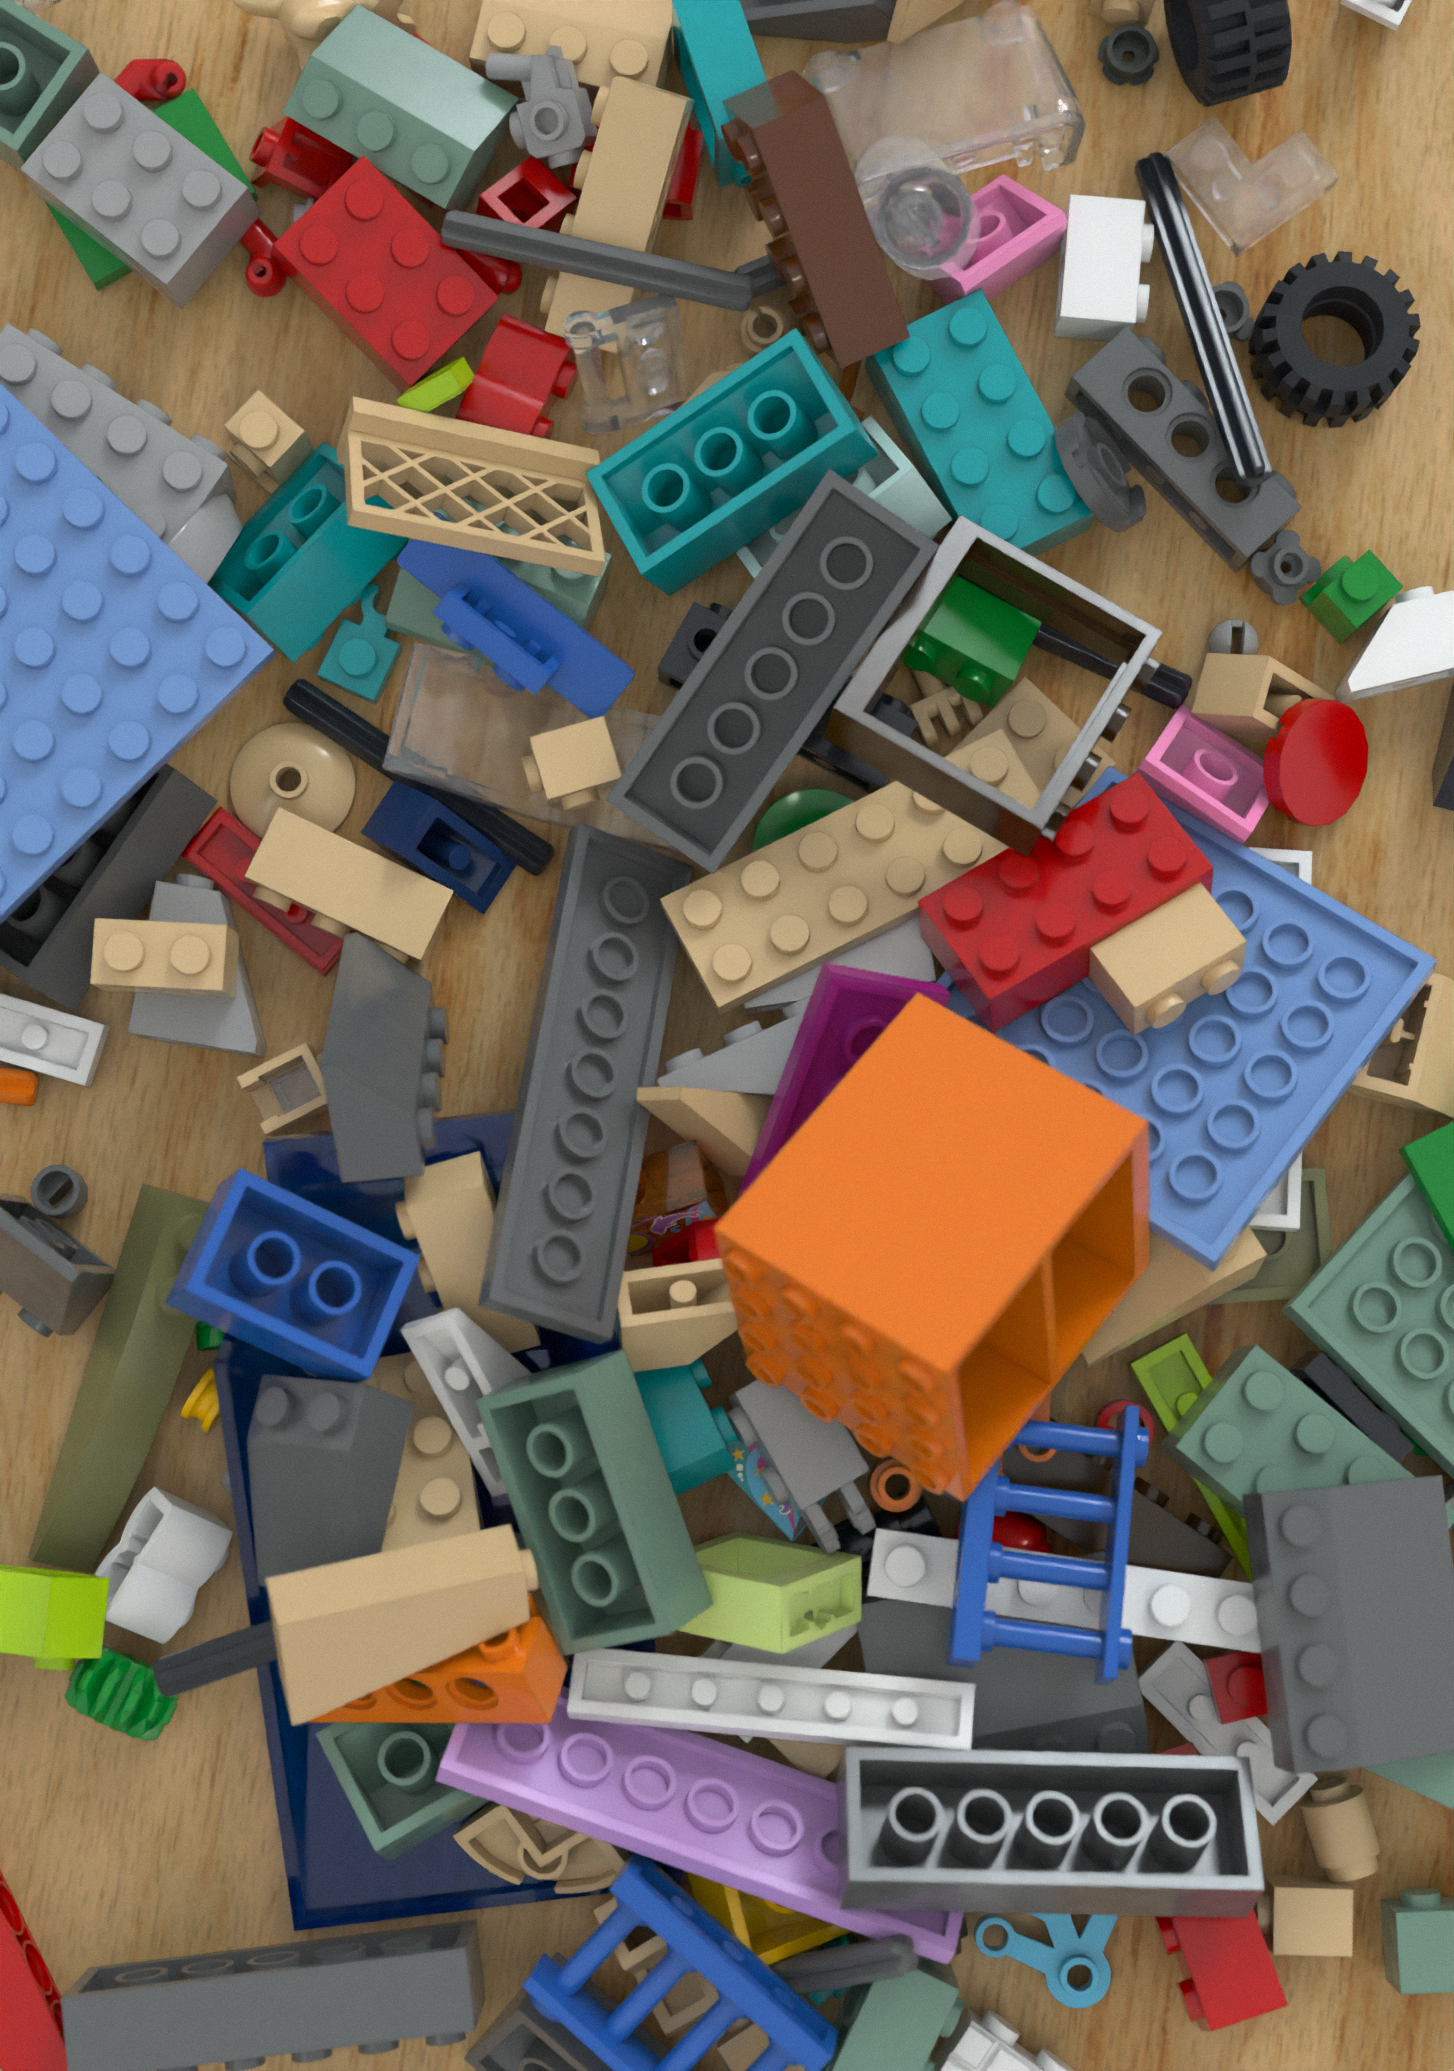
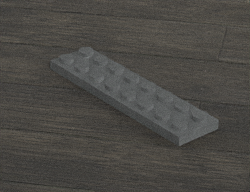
[478,822,693,1345]

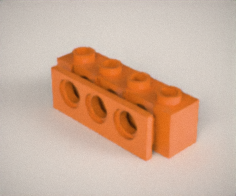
[279,1593,568,1723]

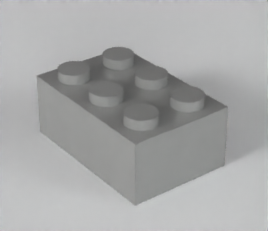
[20,72,261,309]

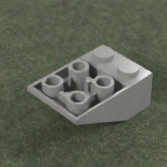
[657,996,811,1097]

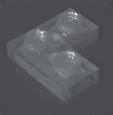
[1164,116,1339,257]

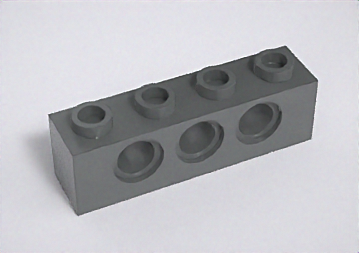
[1064,326,1302,573]

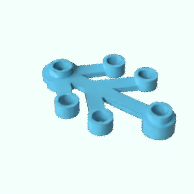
[974,1913,1119,2008]

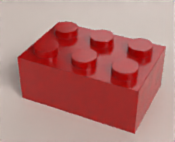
[270,155,500,394]

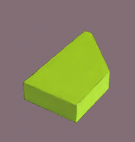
[396,356,475,412]

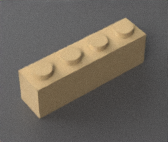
[540,76,695,354]

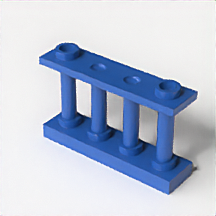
[946,1405,1149,1686]
[522,1852,839,2071]

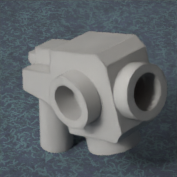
[486,45,598,169]

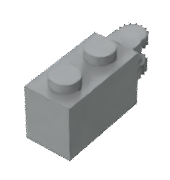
[726,1379,876,1556]

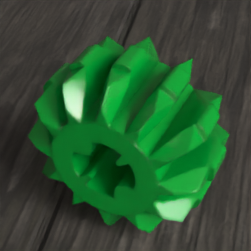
[64,1645,180,1741]

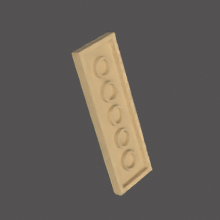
[660,728,1041,1015]

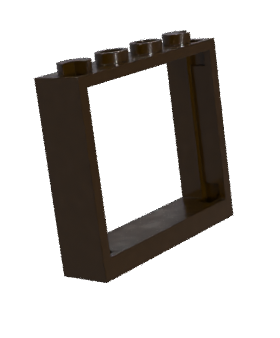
[823,515,1163,857]

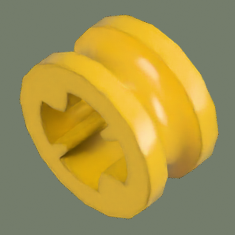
[180,1367,240,1433]

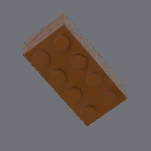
[721,69,910,369]

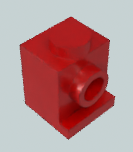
[475,155,577,266]

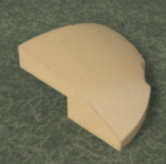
[452,1801,630,1894]

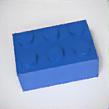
[165,1168,421,1383]

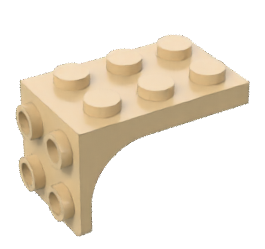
[359,1352,485,1553]

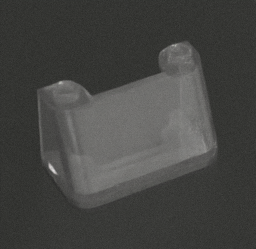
[800,0,1086,213]

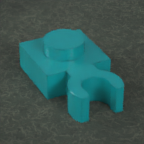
[317,583,403,705]

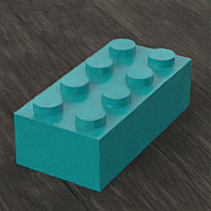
[865,289,1095,557]

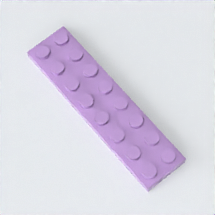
[435,1679,964,1965]

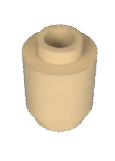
[1300,1777,1381,1882]

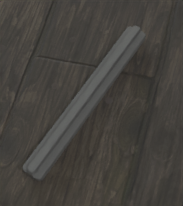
[441,210,754,312]

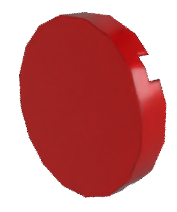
[1263,698,1369,826]

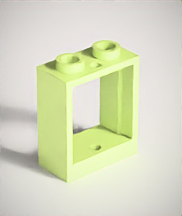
[678,1531,862,1654]

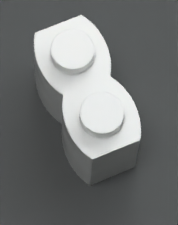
[95,1486,233,1644]

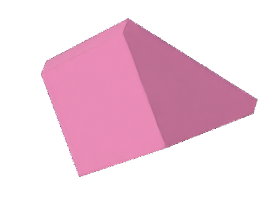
[902,174,1068,306]
[1131,704,1270,844]

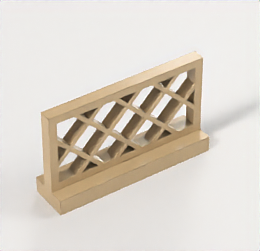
[337,396,606,577]

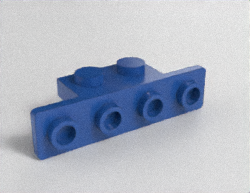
[397,512,635,719]

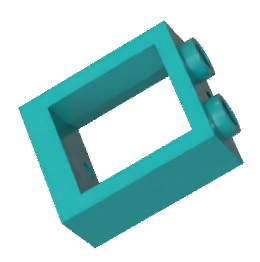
[672,0,767,188]

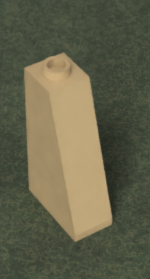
[266,1524,538,1725]

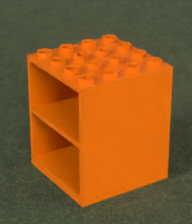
[714,992,1150,1503]

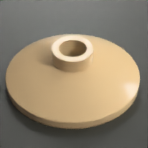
[230,723,356,839]

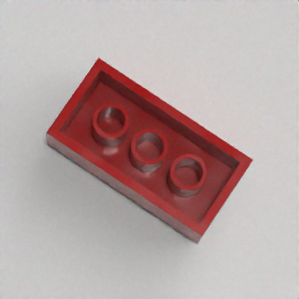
[918,772,1214,1034]

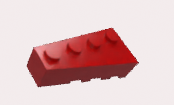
[1154,1742,1288,2032]

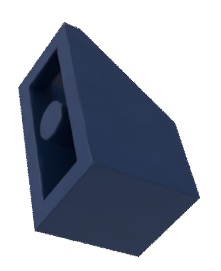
[360,780,517,915]

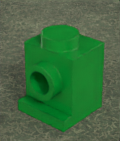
[1299,549,1403,645]

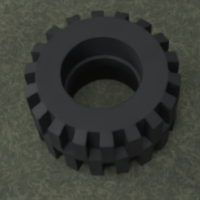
[1163,0,1292,107]
[1248,251,1421,428]

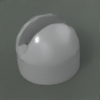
[1206,619,1259,655]

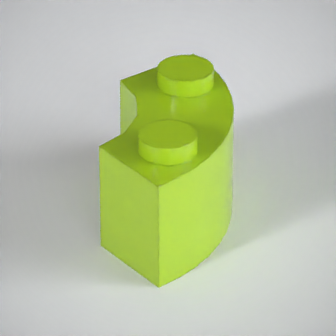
[0,1565,110,1670]

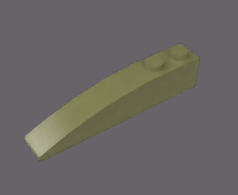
[28,1183,210,1573]

